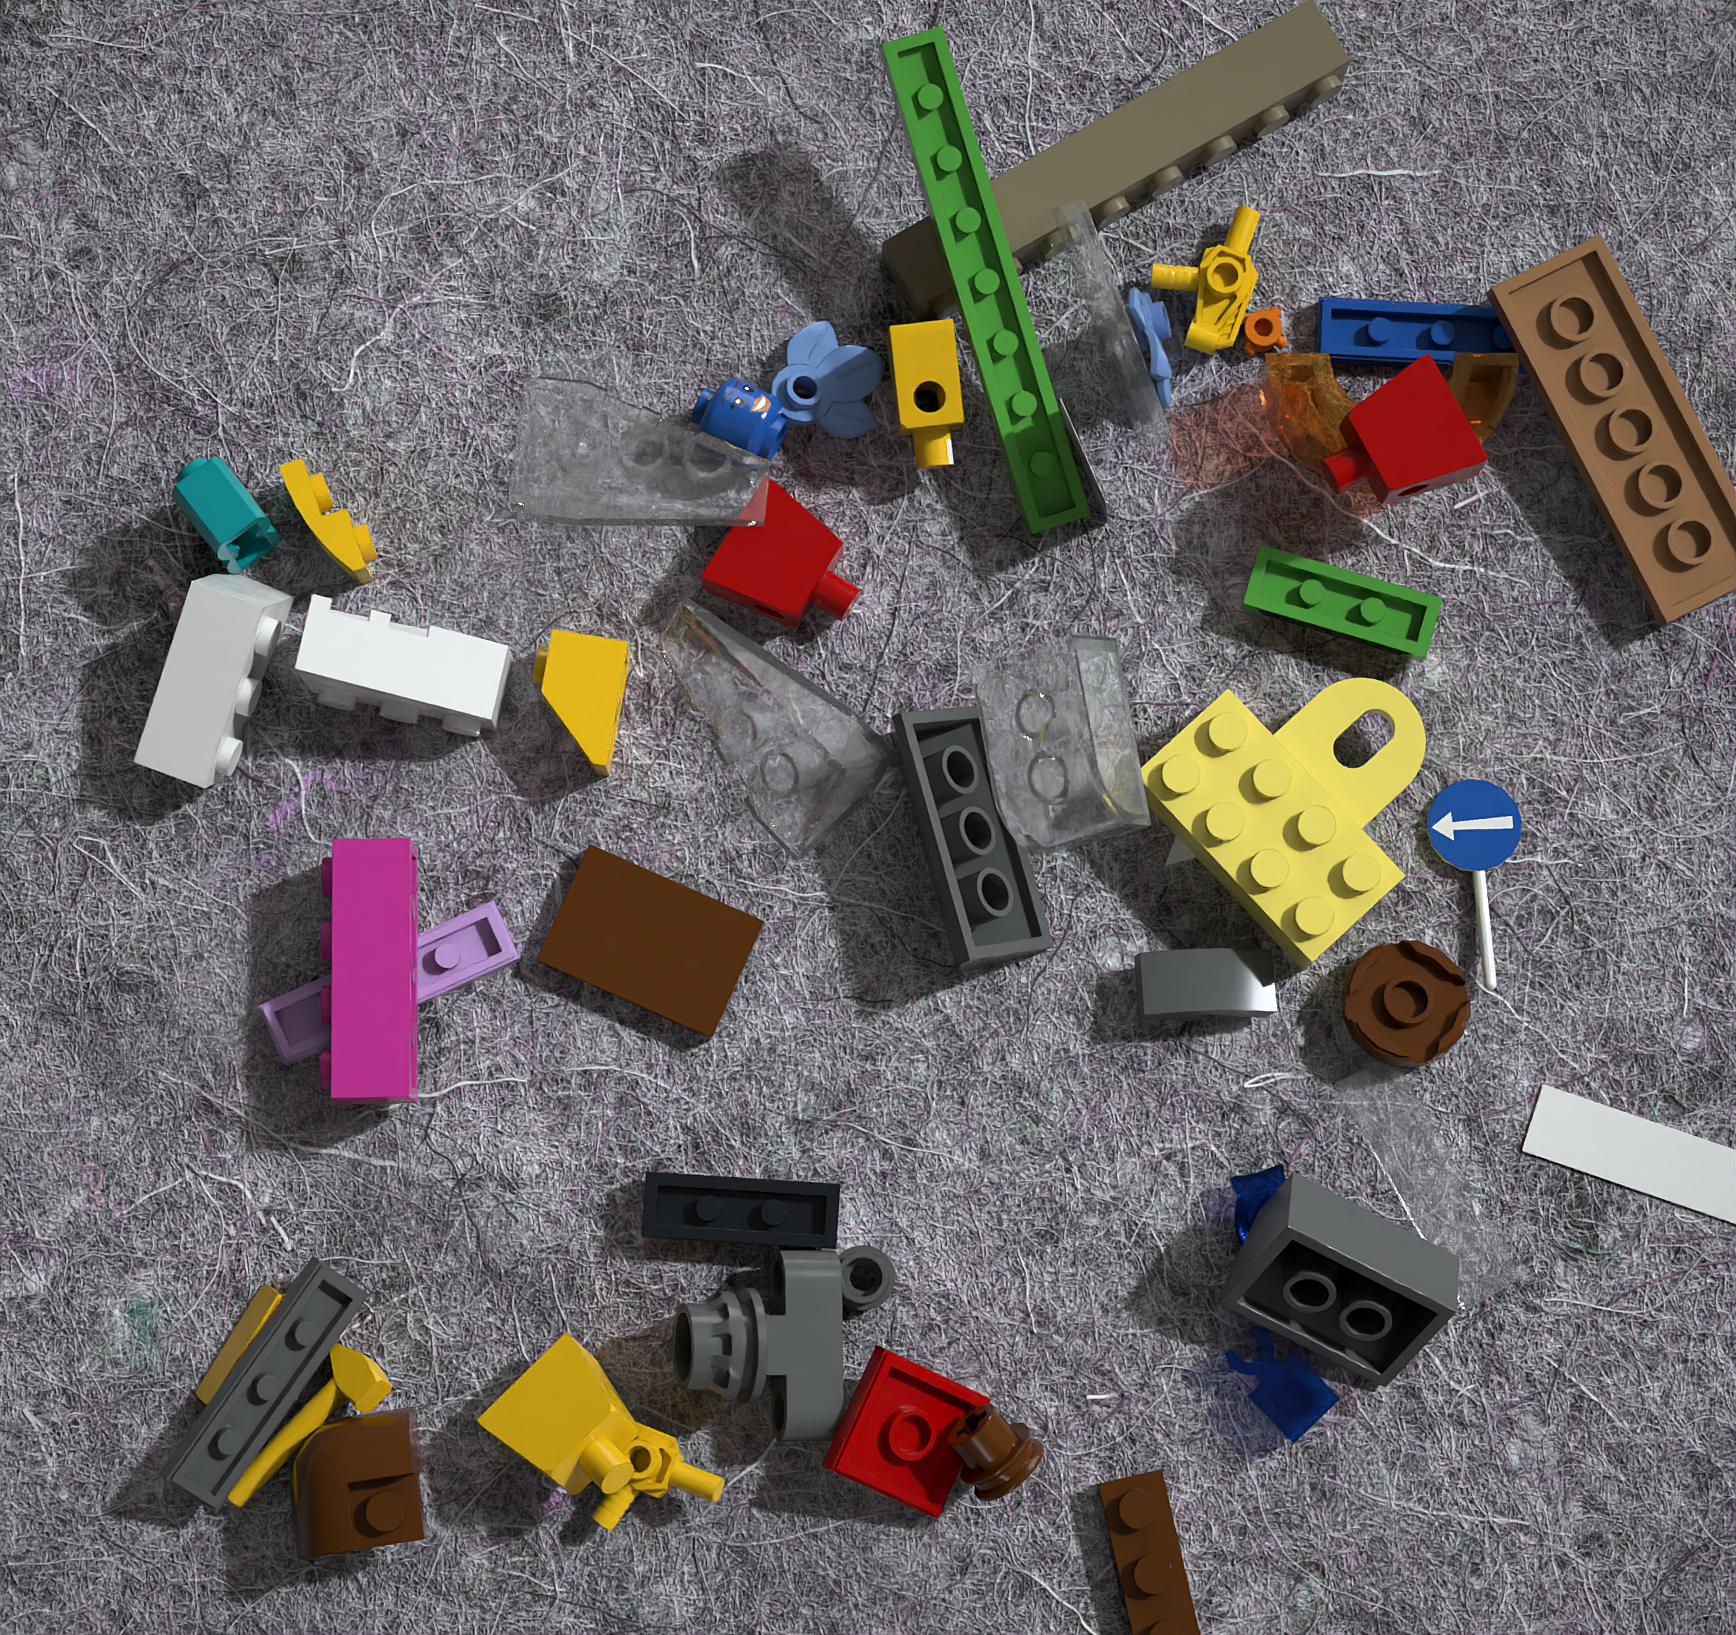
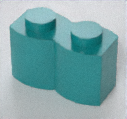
[172,457,280,574]

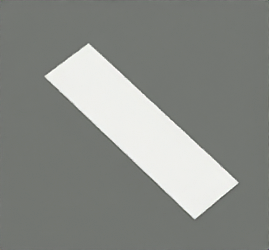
[1522,1084,1736,1224]

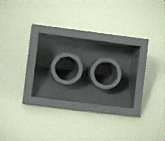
[1219,1172,1459,1388]

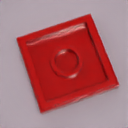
[821,1345,991,1519]

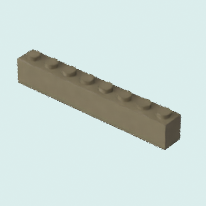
[882,0,1351,322]

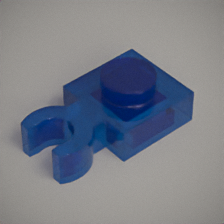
[1222,1325,1340,1444]

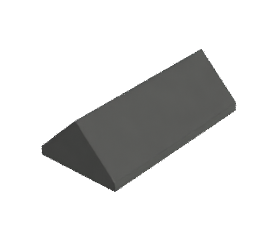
[890,705,1054,974]

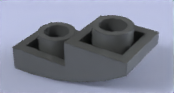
[1134,948,1277,1021]

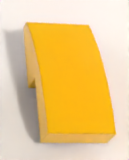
[278,458,378,585]

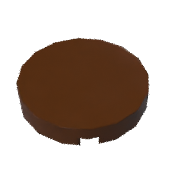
[1341,940,1471,1067]

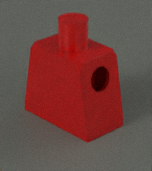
[1320,353,1489,505]
[701,476,862,627]

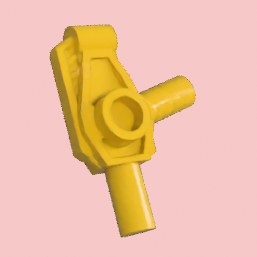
[1150,206,1261,356]
[591,1422,725,1531]

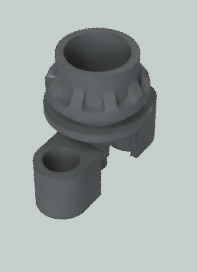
[672,1250,844,1442]

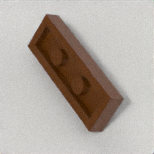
[1097,1469,1200,1635]

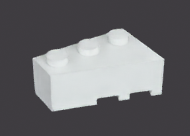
[133,570,296,788]
[295,594,513,736]

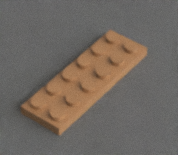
[1485,234,1736,627]

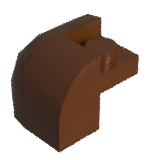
[290,1407,427,1558]

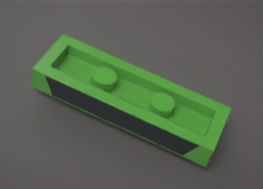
[1240,544,1442,662]

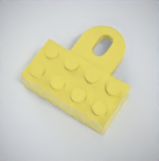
[1129,678,1426,971]

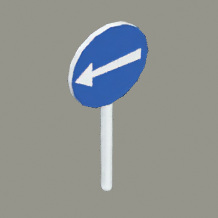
[1426,779,1522,991]

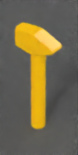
[227,1343,392,1508]

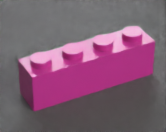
[320,838,418,1105]

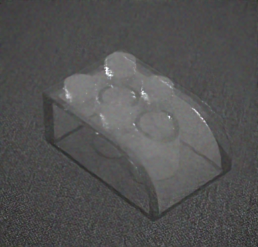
[970,635,1151,854]

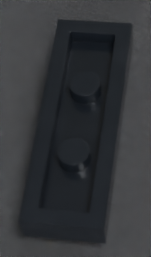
[642,1171,840,1250]

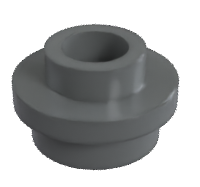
[839,1245,895,1311]

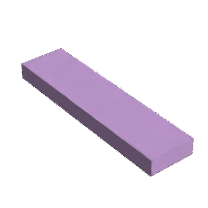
[258,900,521,1066]

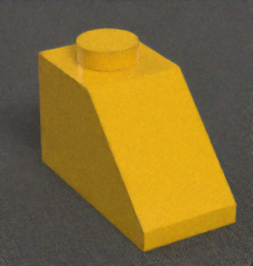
[533,629,631,776]

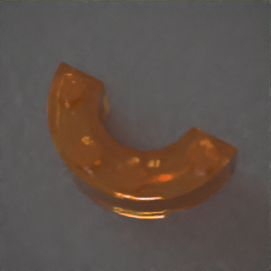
[1257,353,1519,494]

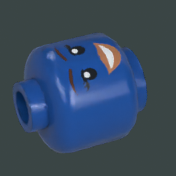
[690,377,789,471]

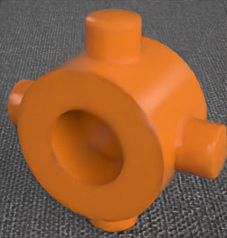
[1241,306,1288,356]

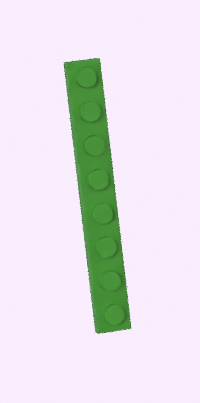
[878,26,1091,534]

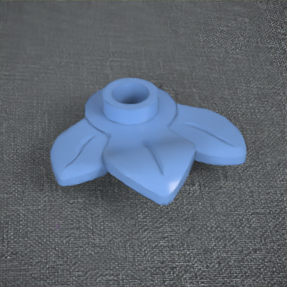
[1123,288,1173,408]
[770,321,886,438]

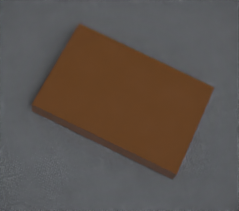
[536,844,765,1040]

